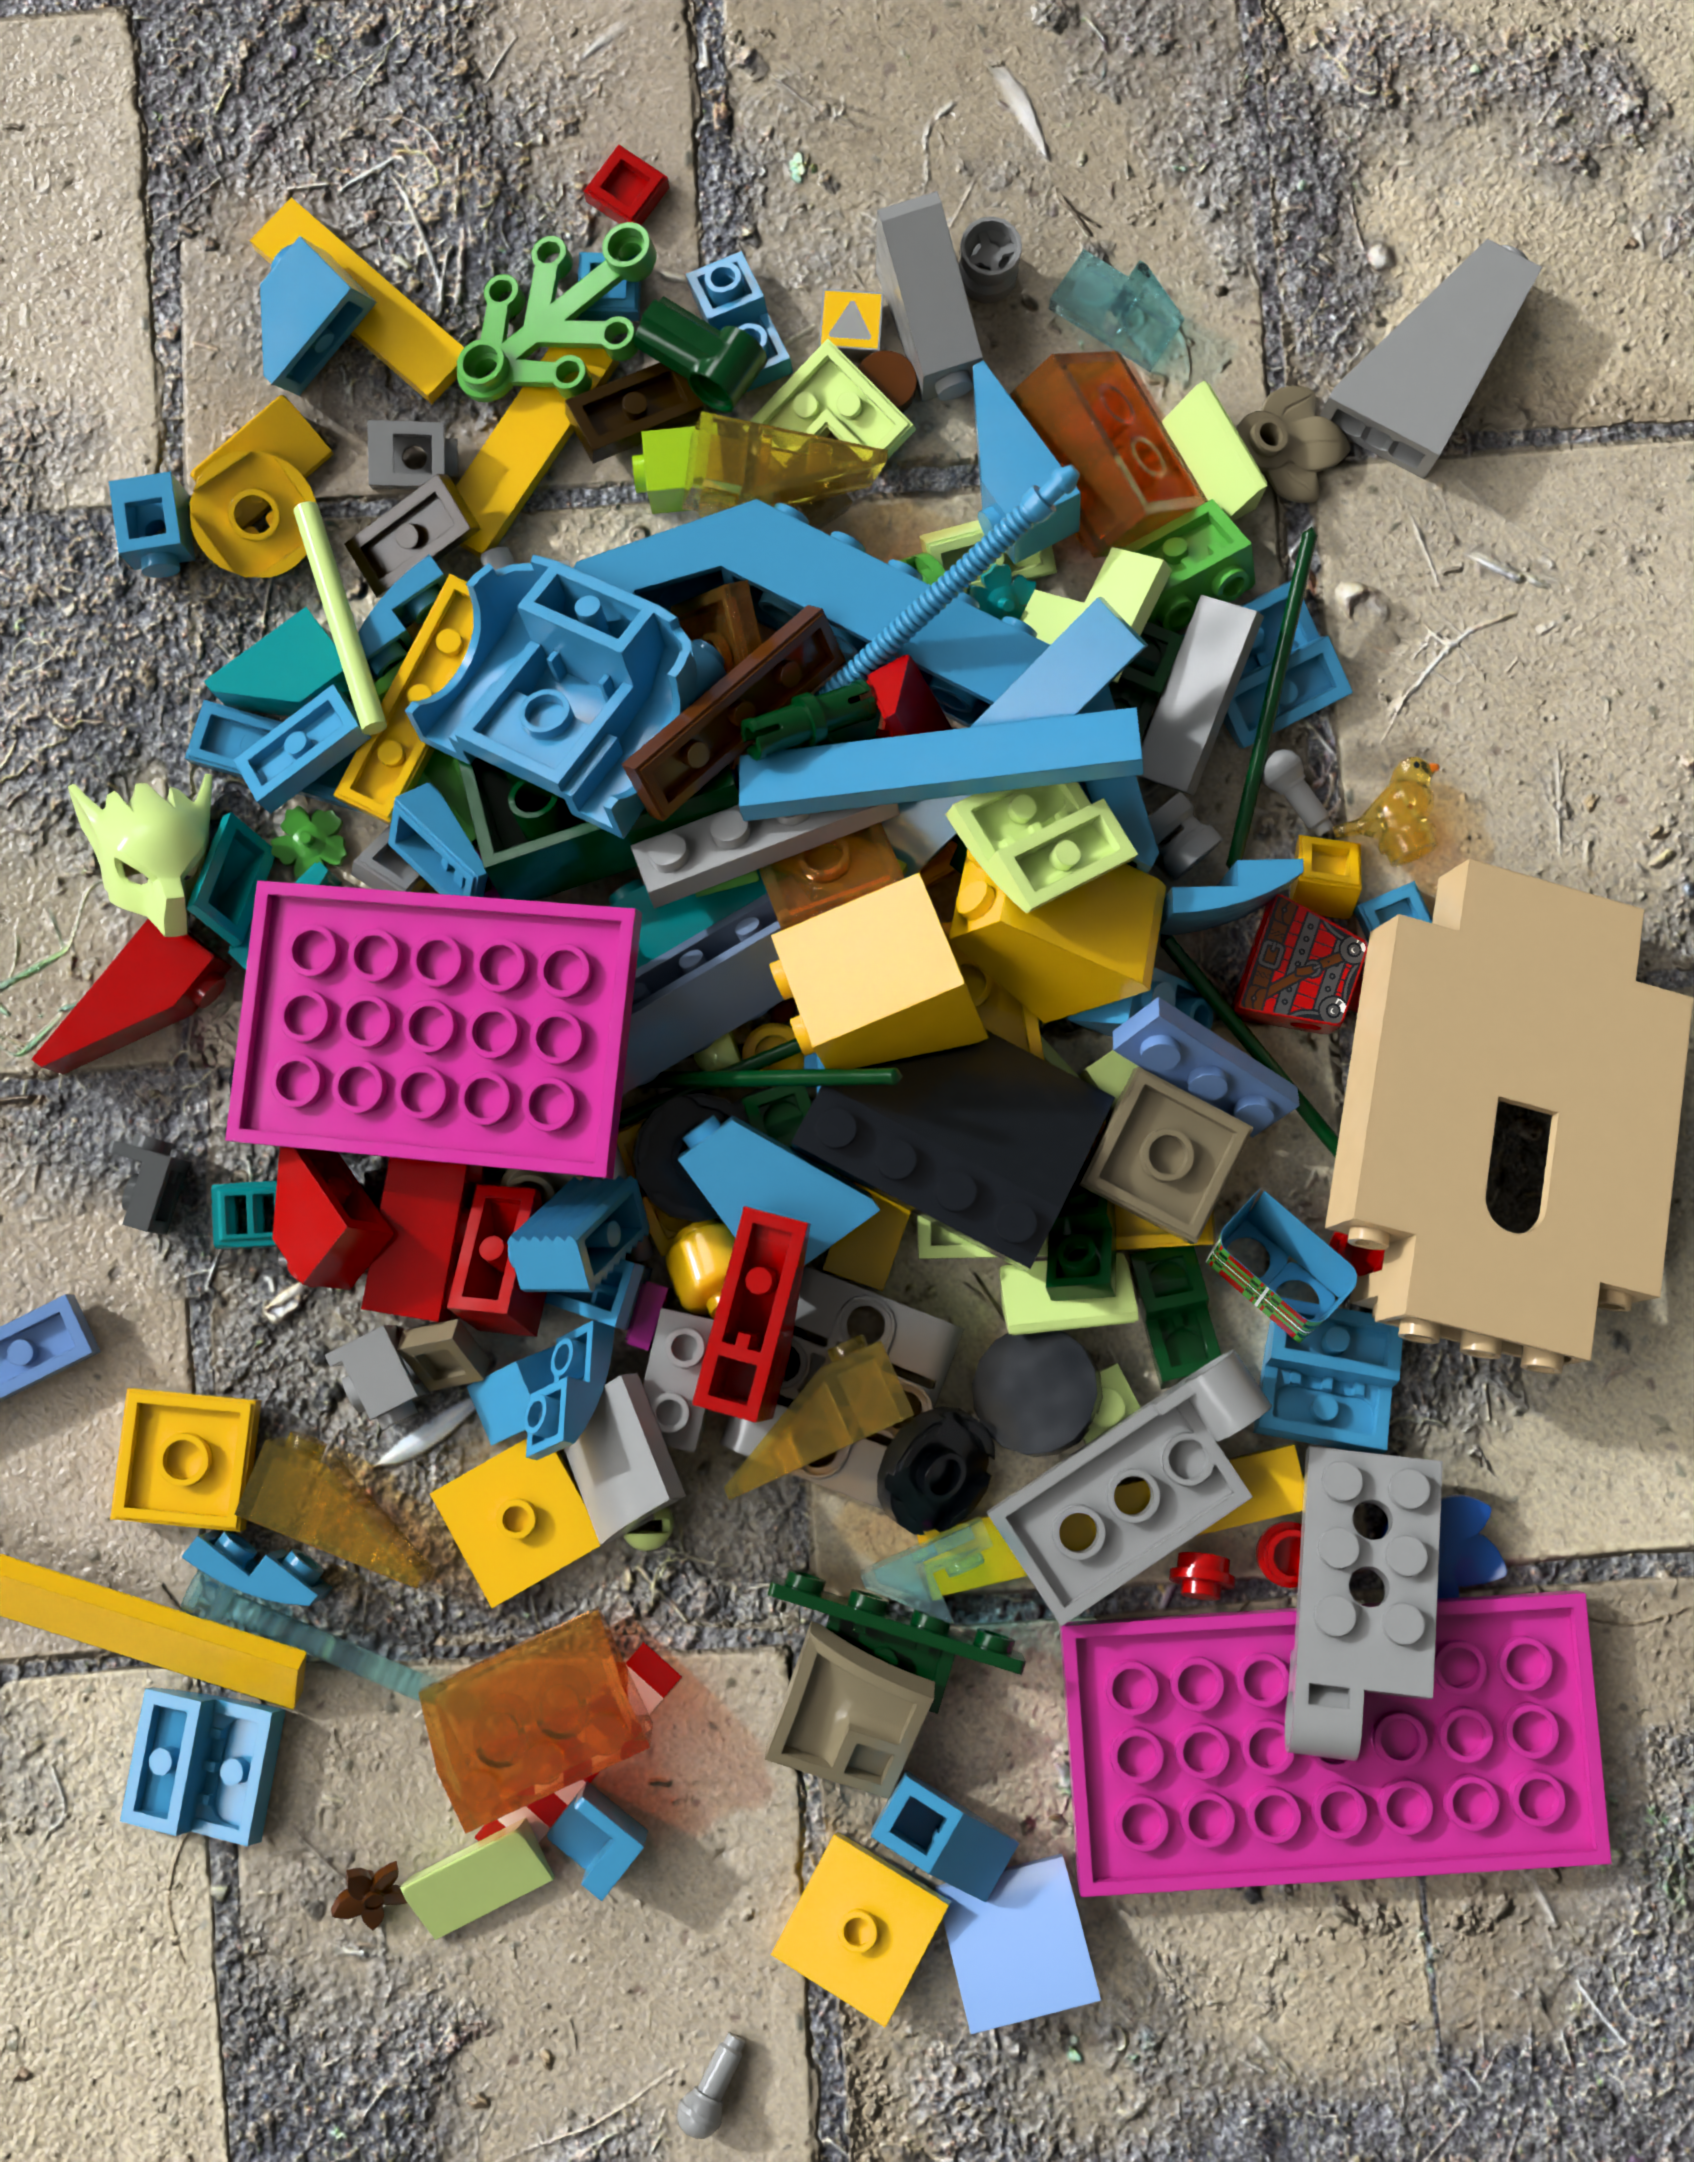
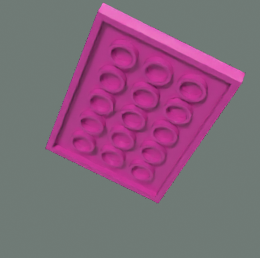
[225,880,642,1179]

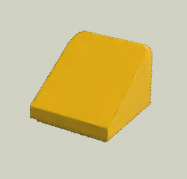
[1290,835,1362,919]

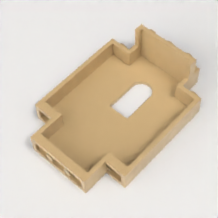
[1325,858,1694,1374]

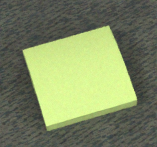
[945,782,1138,913]

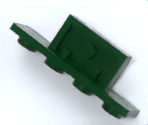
[767,1569,1026,1714]

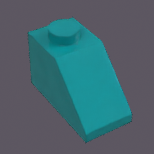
[203,607,352,717]

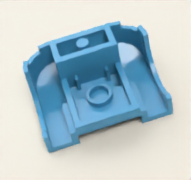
[405,555,727,839]

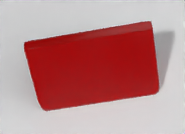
[866,654,953,737]

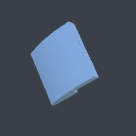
[935,1853,1101,2035]

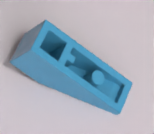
[973,360,1081,564]

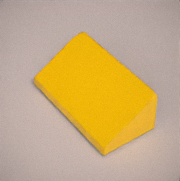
[190,395,334,530]

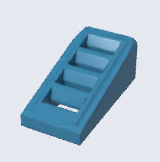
[388,783,488,897]

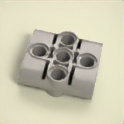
[719,1266,965,1509]

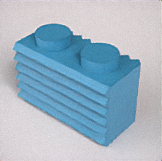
[507,1175,650,1292]

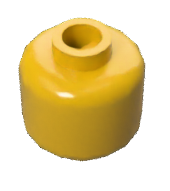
[666,1220,735,1319]

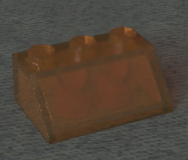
[1009,351,1208,558]
[418,1606,653,1834]

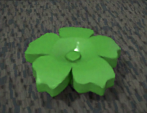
[270,806,348,879]

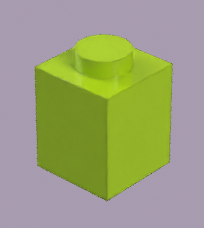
[632,424,725,514]

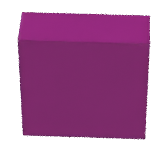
[625,1281,673,1351]

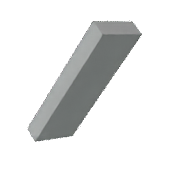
[1136,595,1264,796]

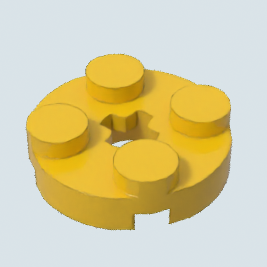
[190,451,316,578]

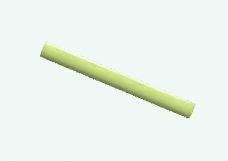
[293,501,387,735]

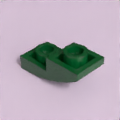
[1046,1162,1116,1301]

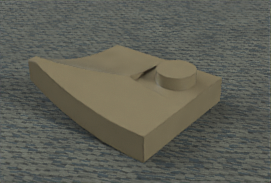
[765,1621,935,1799]

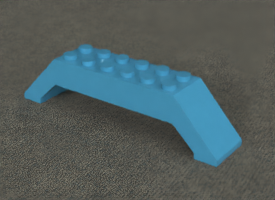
[574,499,1159,874]

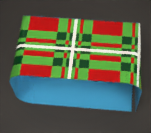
[1205,1189,1357,1343]

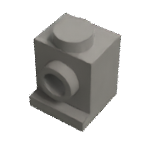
[367,420,458,490]
[325,1325,430,1430]

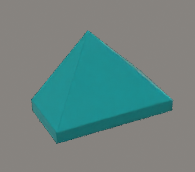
[186,812,275,947]

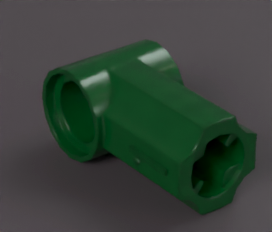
[634,296,768,413]

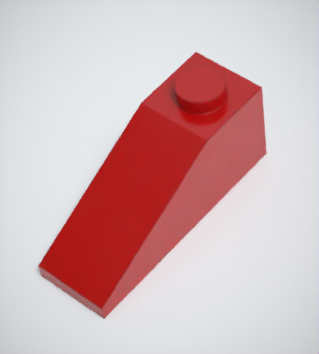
[31,919,232,1075]
[692,1206,811,1423]

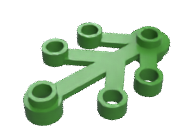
[457,222,657,402]

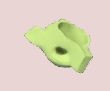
[68,774,212,937]

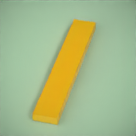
[917,1444,1304,1599]
[0,1554,307,1710]

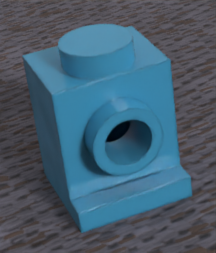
[108,471,195,578]

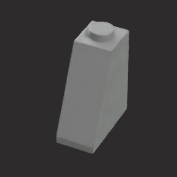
[876,191,983,402]

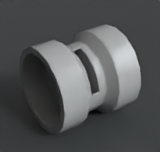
[958,216,1022,304]
[1149,792,1223,881]

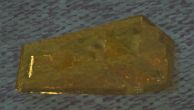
[682,412,888,518]
[724,1334,915,1500]
[234,1431,434,1589]

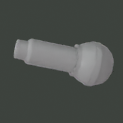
[1262,749,1334,837]
[676,2032,746,2139]

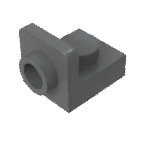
[107,1133,190,1235]

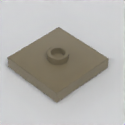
[1076,1067,1254,1244]

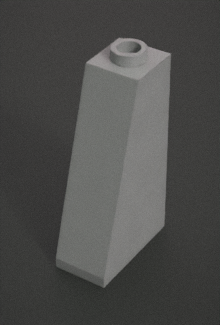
[1319,239,1542,479]

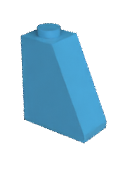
[678,1115,880,1265]

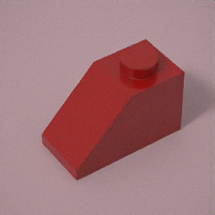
[272,1147,394,1290]
[447,1184,547,1337]

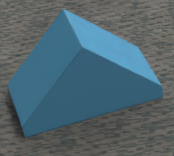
[545,1260,653,1330]
[466,1345,607,1446]

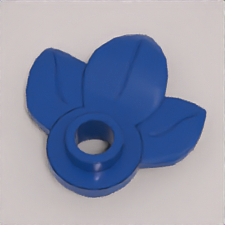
[1380,1495,1508,1599]

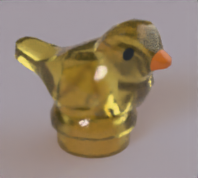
[1333,757,1440,867]

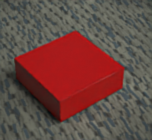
[583,144,670,226]

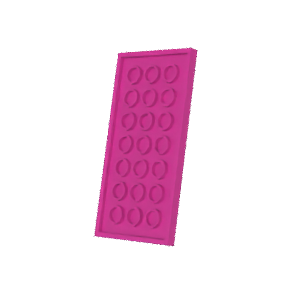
[1059,1590,1612,1897]

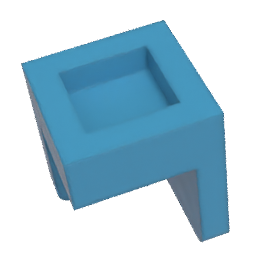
[547,1781,648,1901]

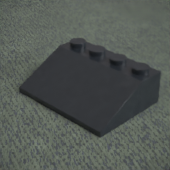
[791,1030,1115,1271]

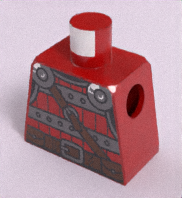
[1231,894,1368,1035]

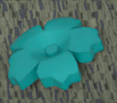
[967,564,1037,620]

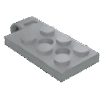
[986,1349,1272,1626]
[1285,1446,1443,1761]

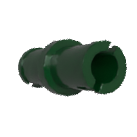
[741,679,877,761]

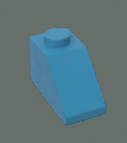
[260,236,377,396]

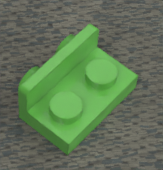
[1105,499,1256,632]

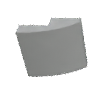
[563,1373,686,1546]

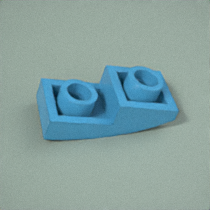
[685,251,793,392]
[358,554,447,680]
[524,1320,615,1460]
[181,1530,333,1606]

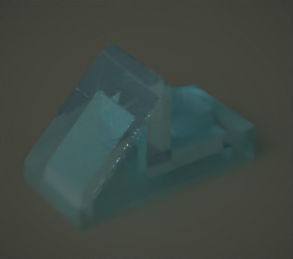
[1048,249,1185,372]
[860,1516,993,1624]

